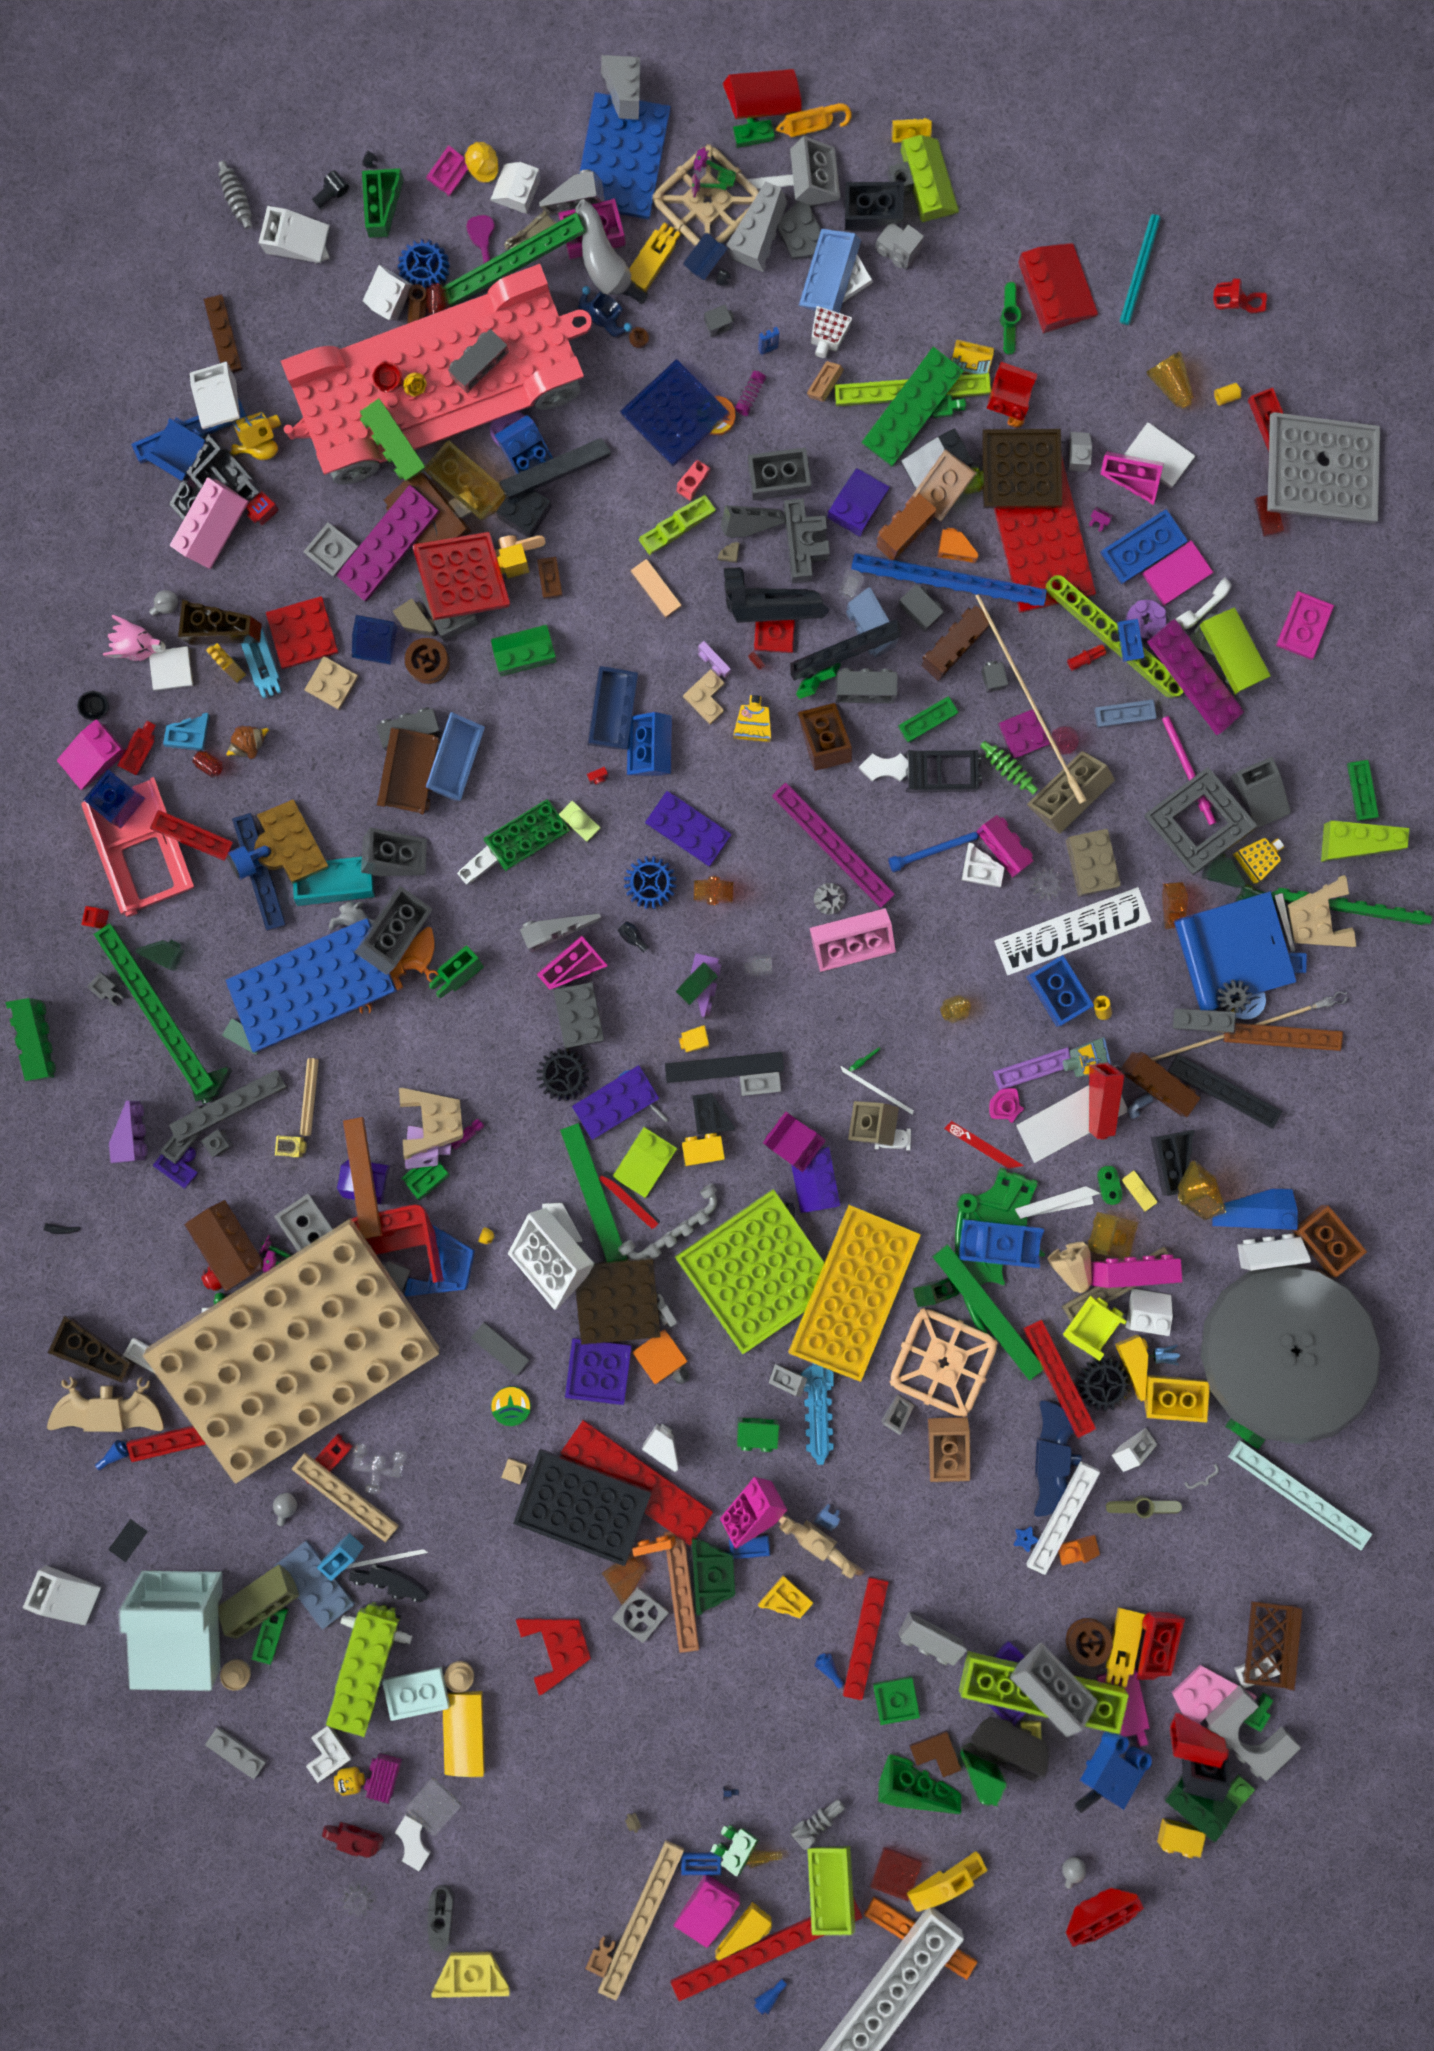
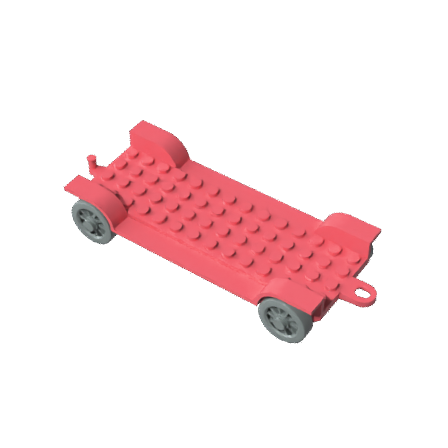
[281,264,592,485]

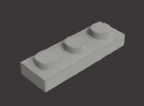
[205,1727,266,1780]

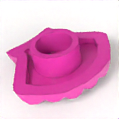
[989,1088,1024,1123]

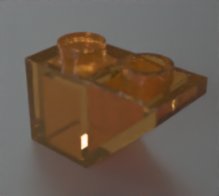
[1162,882,1188,929]

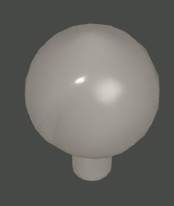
[149,590,178,617]
[273,1493,297,1526]
[1062,1857,1086,1889]

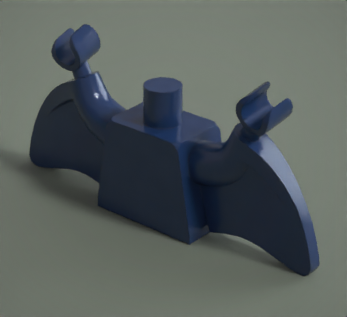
[1034,1400,1088,1517]

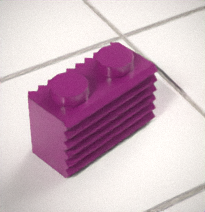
[364,1753,402,1804]

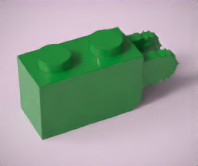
[429,945,484,998]

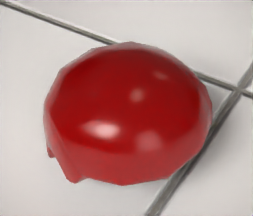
[372,362,403,393]

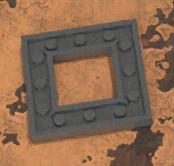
[1144,767,1258,876]

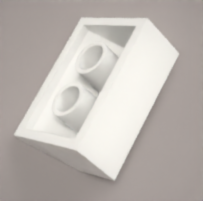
[1237,1233,1310,1270]

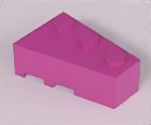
[1100,451,1164,505]
[536,936,607,990]

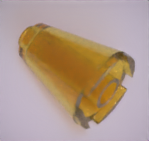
[1146,351,1194,409]

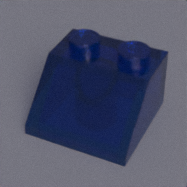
[352,615,398,665]
[83,769,146,828]

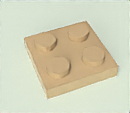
[304,657,359,710]

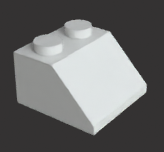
[491,162,540,214]
[363,265,413,321]
[1125,1289,1173,1336]
[642,1424,678,1472]

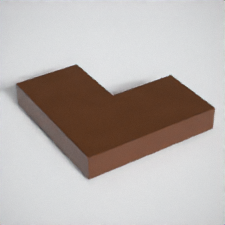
[909,1731,961,1777]

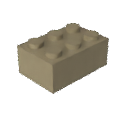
[1065,829,1121,897]

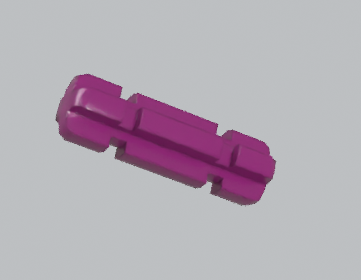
[451,1119,484,1150]

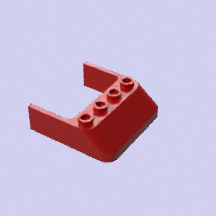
[352,1205,444,1283]

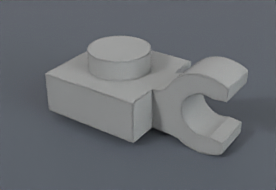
[657,1294,677,1327]

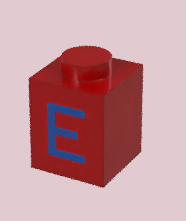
[246,491,279,526]

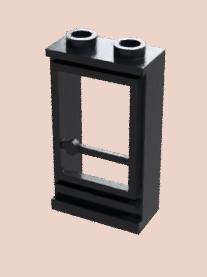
[905,750,982,793]

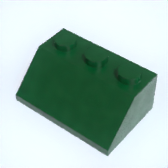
[1164,1774,1238,1843]

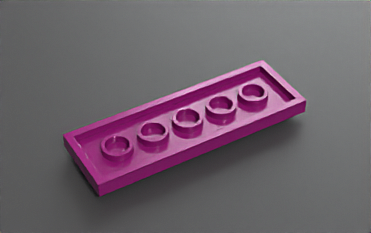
[336,485,440,602]
[1147,619,1244,735]

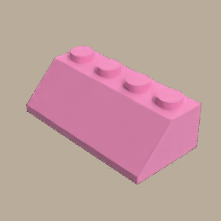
[170,478,249,569]
[810,908,896,972]

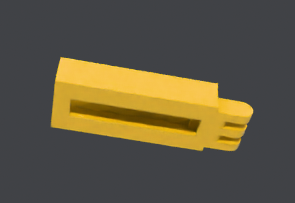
[629,222,681,292]
[206,643,246,683]
[1106,1607,1145,1688]

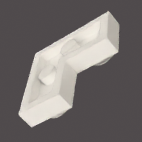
[306,1726,352,1783]

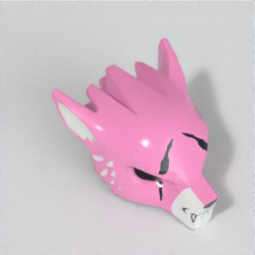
[103,615,166,661]

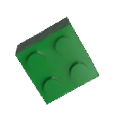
[737,1417,779,1452]

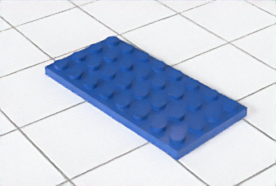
[225,918,397,1053]

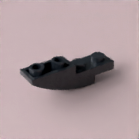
[349,1564,430,1602]

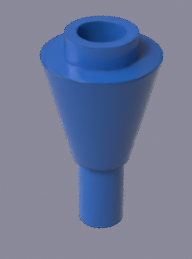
[95,1440,129,1470]
[815,1653,844,1688]
[754,1979,787,2015]

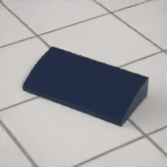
[587,666,638,750]

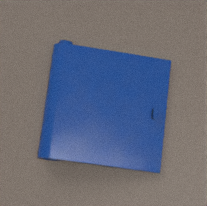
[1174,891,1296,1011]

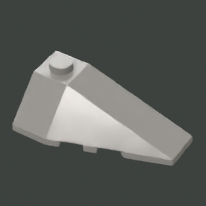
[520,914,602,952]

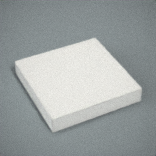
[149,647,193,691]

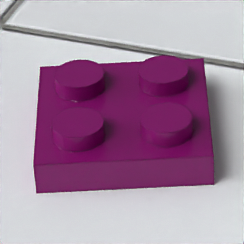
[998,709,1050,759]

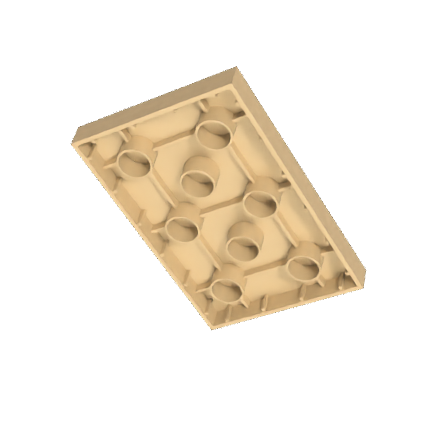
[143,1218,439,1484]

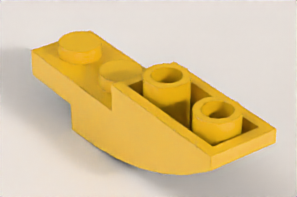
[907,1851,987,1912]

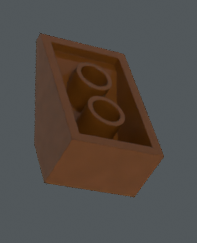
[798,703,852,771]

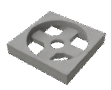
[612,1587,669,1643]

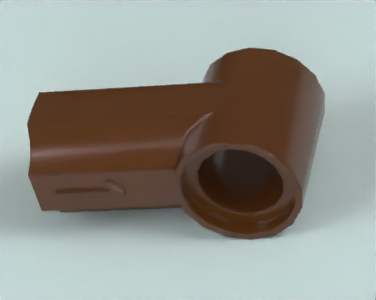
[407,284,428,324]

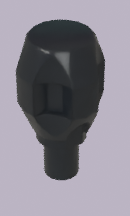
[618,921,649,953]

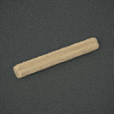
[300,1058,319,1136]

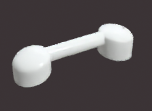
[1176,577,1231,630]

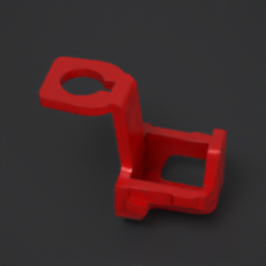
[1213,278,1267,313]

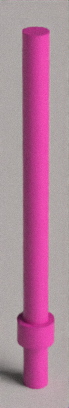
[1162,716,1216,826]

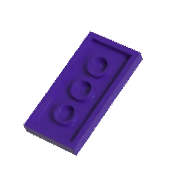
[645,791,731,867]
[572,1065,660,1140]

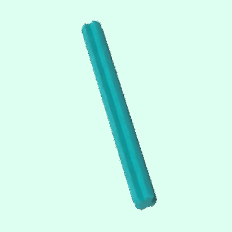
[1120,214,1161,325]

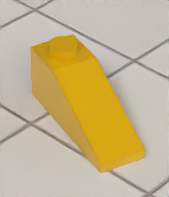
[679,1026,709,1053]
[1115,1335,1149,1401]
[715,1902,772,1960]

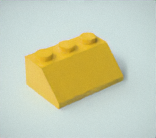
[1144,1375,1209,1422]

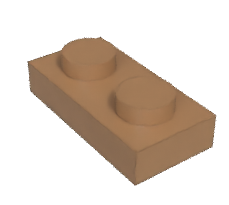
[806,361,844,402]

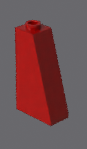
[1089,1062,1124,1140]

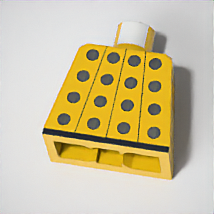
[1233,838,1284,884]

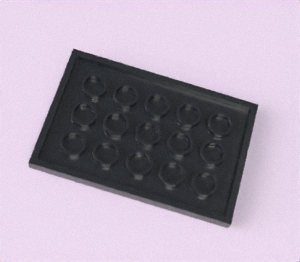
[513,1448,652,1566]

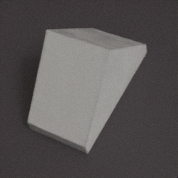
[881,1395,914,1435]

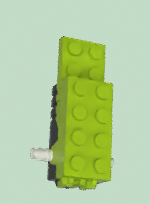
[326,1602,412,1737]

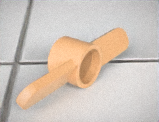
[495,535,545,556]

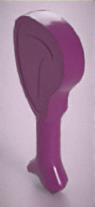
[466,215,495,264]

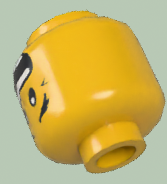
[334,1767,365,1796]

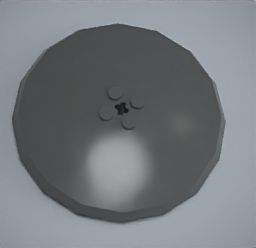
[1201,1265,1382,1444]

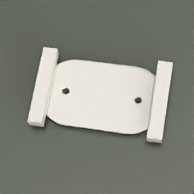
[875,1129,911,1150]

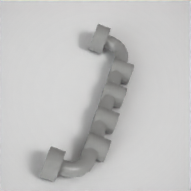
[618,1183,717,1259]

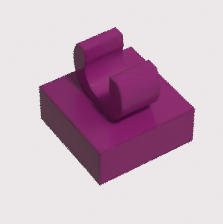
[1089,506,1113,532]

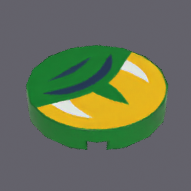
[491,1386,531,1426]

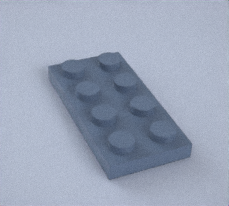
[274,1540,355,1630]

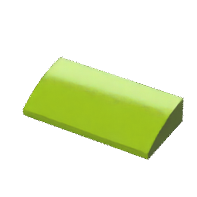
[1199,607,1271,694]
[807,1846,855,1935]

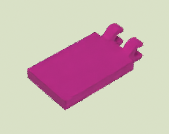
[1096,1667,1150,1747]

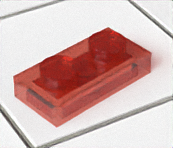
[1254,495,1284,537]

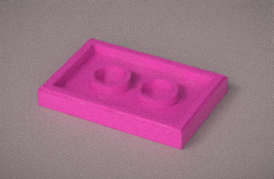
[1142,541,1213,606]
[1276,591,1334,660]

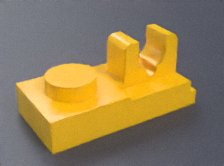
[892,118,932,143]

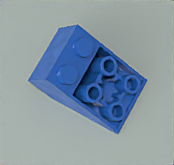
[494,415,553,474]

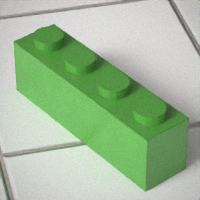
[360,398,427,482]

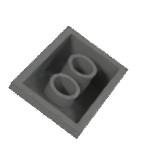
[361,827,427,876]

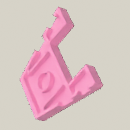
[1172,1665,1257,1724]

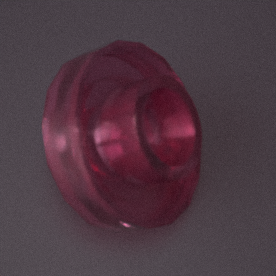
[1050,726,1079,754]

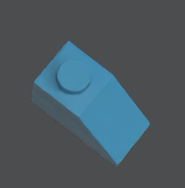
[316,1533,364,1581]

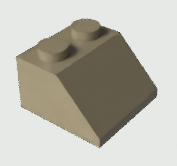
[848,1101,899,1146]

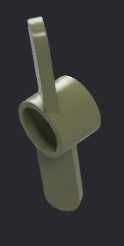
[1105,1495,1182,1518]

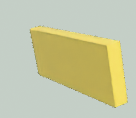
[1121,1170,1157,1211]

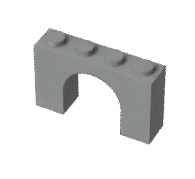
[1206,1685,1301,1781]

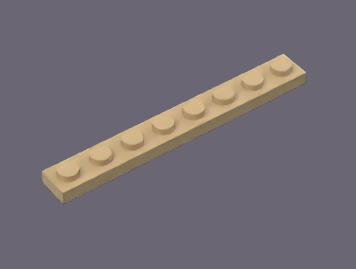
[598,1840,684,2001]

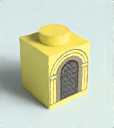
[275,1135,307,1157]

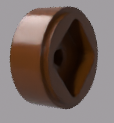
[629,327,649,348]

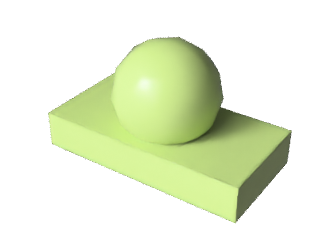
[559,801,601,842]

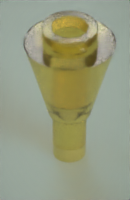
[746,1849,782,1869]

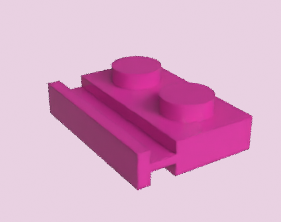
[426,145,468,196]

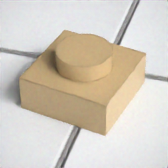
[501,1458,527,1484]

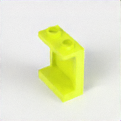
[1063,1296,1127,1361]

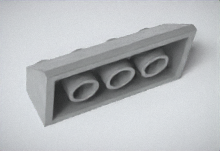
[1010,1642,1097,1737]

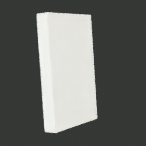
[1124,423,1195,488]

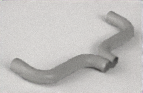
[1184,1464,1219,1489]

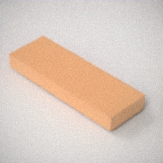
[631,559,681,618]

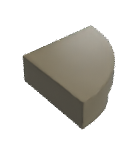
[718,542,740,563]

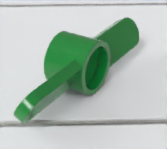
[1000,282,1021,355]

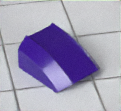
[337,1159,390,1205]

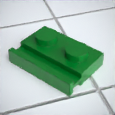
[401,1160,450,1200]

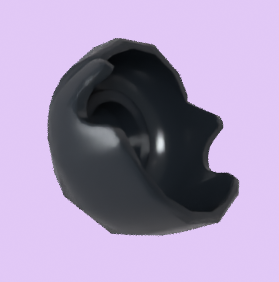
[77,690,109,721]

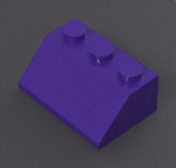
[791,1147,840,1213]

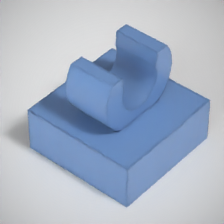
[814,1504,840,1531]

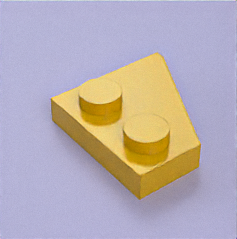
[758,1575,813,1618]

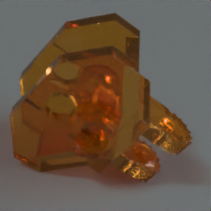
[693,876,734,905]

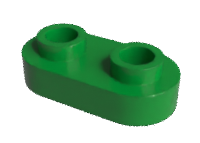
[1097,1166,1122,1205]

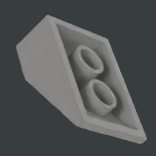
[539,169,605,215]

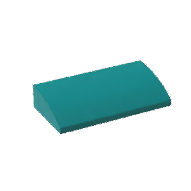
[293,856,375,906]

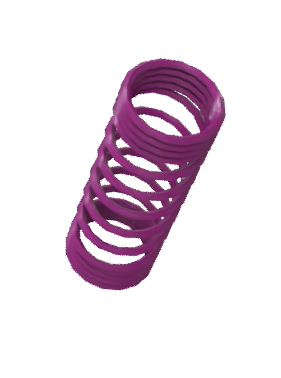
[735,371,766,416]

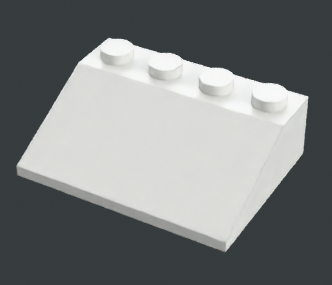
[508,1208,594,1310]

